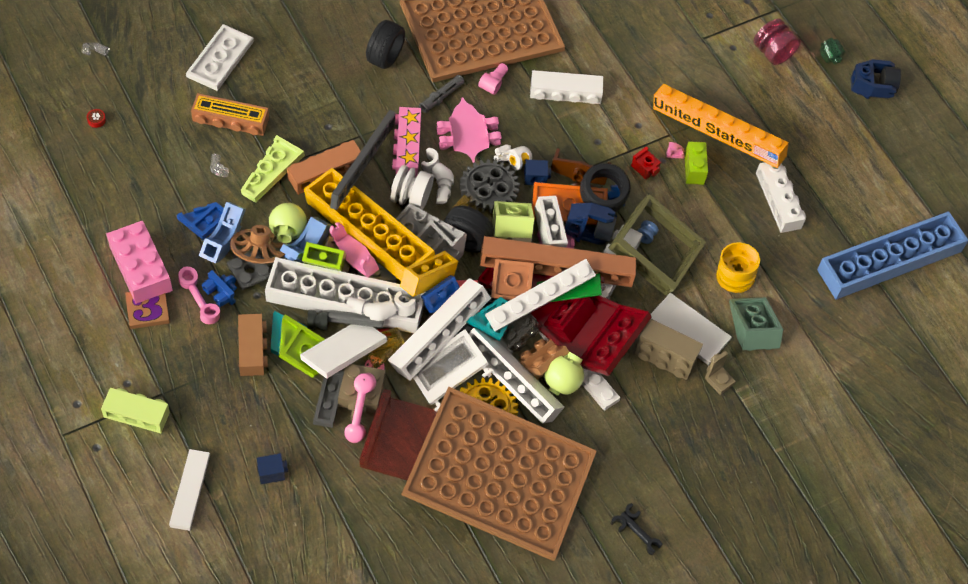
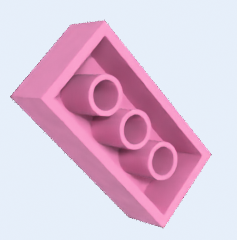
[106,221,173,304]

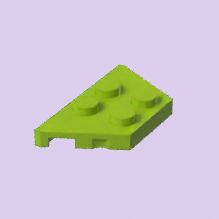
[279,314,325,378]

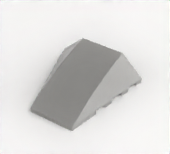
[396,203,467,260]

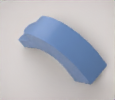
[280,217,333,263]

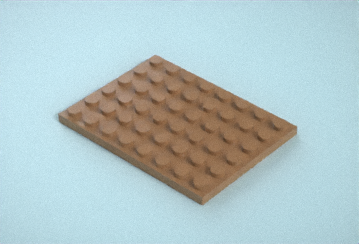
[400,0,565,83]
[401,386,597,561]

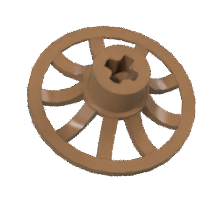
[230,225,287,264]

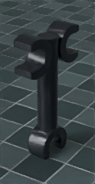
[610,503,663,555]

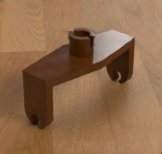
[551,148,611,185]

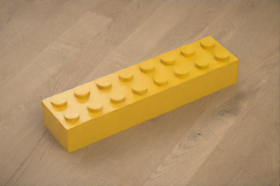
[304,168,435,281]

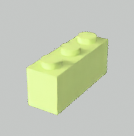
[101,388,170,433]

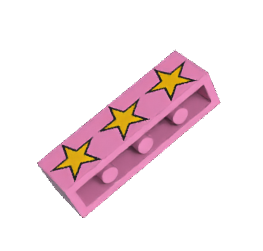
[392,107,421,177]

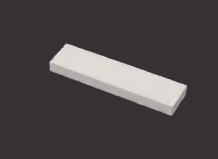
[169,449,210,531]

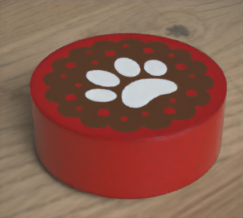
[87,109,106,128]

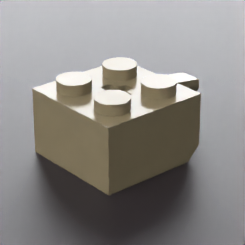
[338,364,386,421]

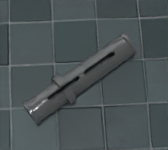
[419,75,465,113]

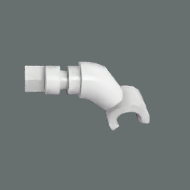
[421,148,454,204]
[346,291,416,321]

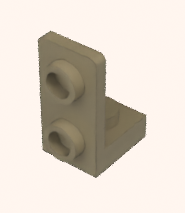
[705,351,736,395]

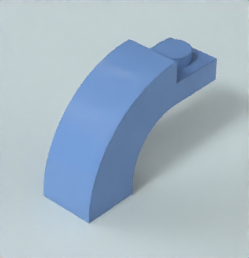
[199,202,246,263]

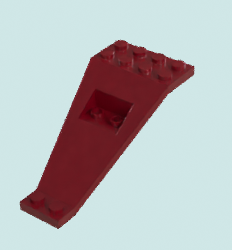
[477,267,652,376]

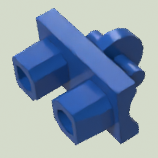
[202,270,237,307]

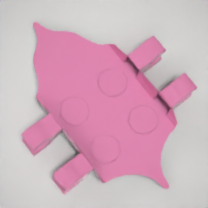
[436,98,501,162]

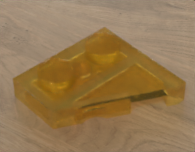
[367,327,404,368]

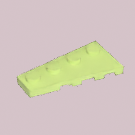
[241,135,305,203]

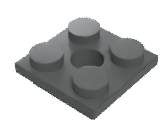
[226,250,271,290]

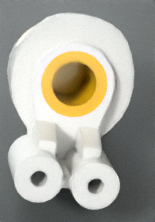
[494,144,532,171]

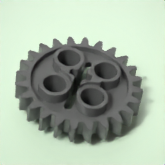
[460,159,520,214]

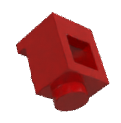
[631,146,661,180]

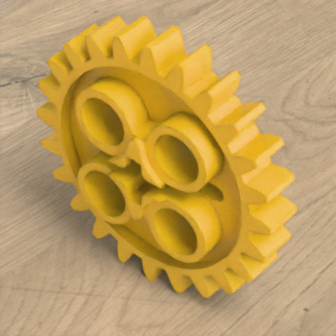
[460,378,518,416]

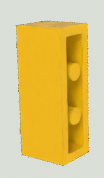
[400,251,459,297]

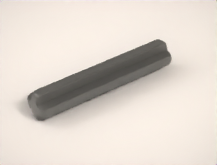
[327,310,384,328]

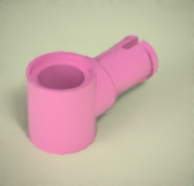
[478,63,508,95]

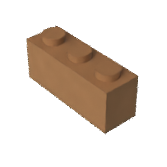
[238,314,268,376]

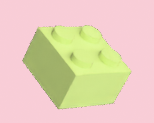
[492,201,534,239]

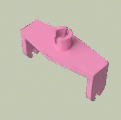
[330,222,379,278]

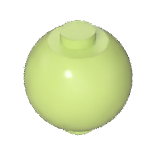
[269,203,307,243]
[545,351,584,396]

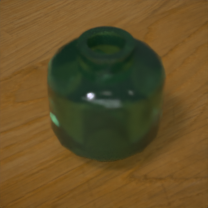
[819,38,845,65]

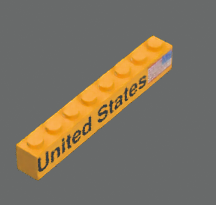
[653,84,789,168]

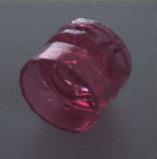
[753,18,801,65]

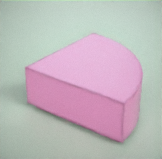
[666,142,685,159]

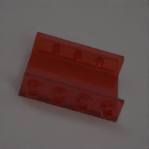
[360,389,437,480]

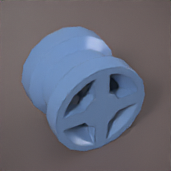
[637,220,659,244]

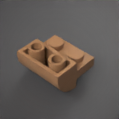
[518,339,569,380]

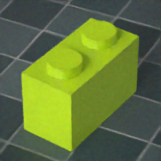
[685,142,708,185]
[302,242,346,272]

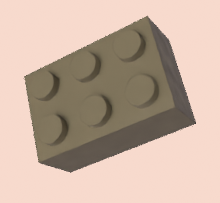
[635,319,703,380]

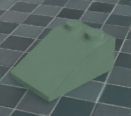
[729,297,783,351]

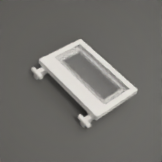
[413,329,494,412]

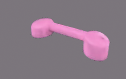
[178,266,220,324]
[344,373,376,443]

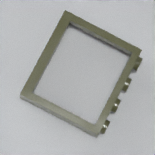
[608,194,706,296]

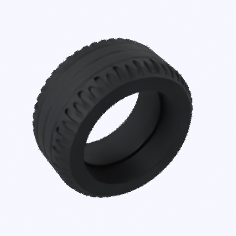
[366,20,405,69]
[580,163,631,212]
[443,205,494,252]

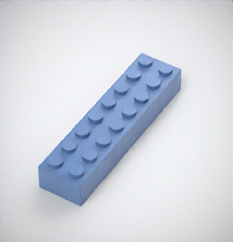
[817,211,968,300]

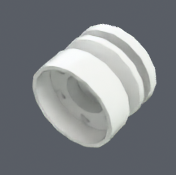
[390,165,434,210]

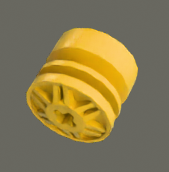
[716,242,760,293]

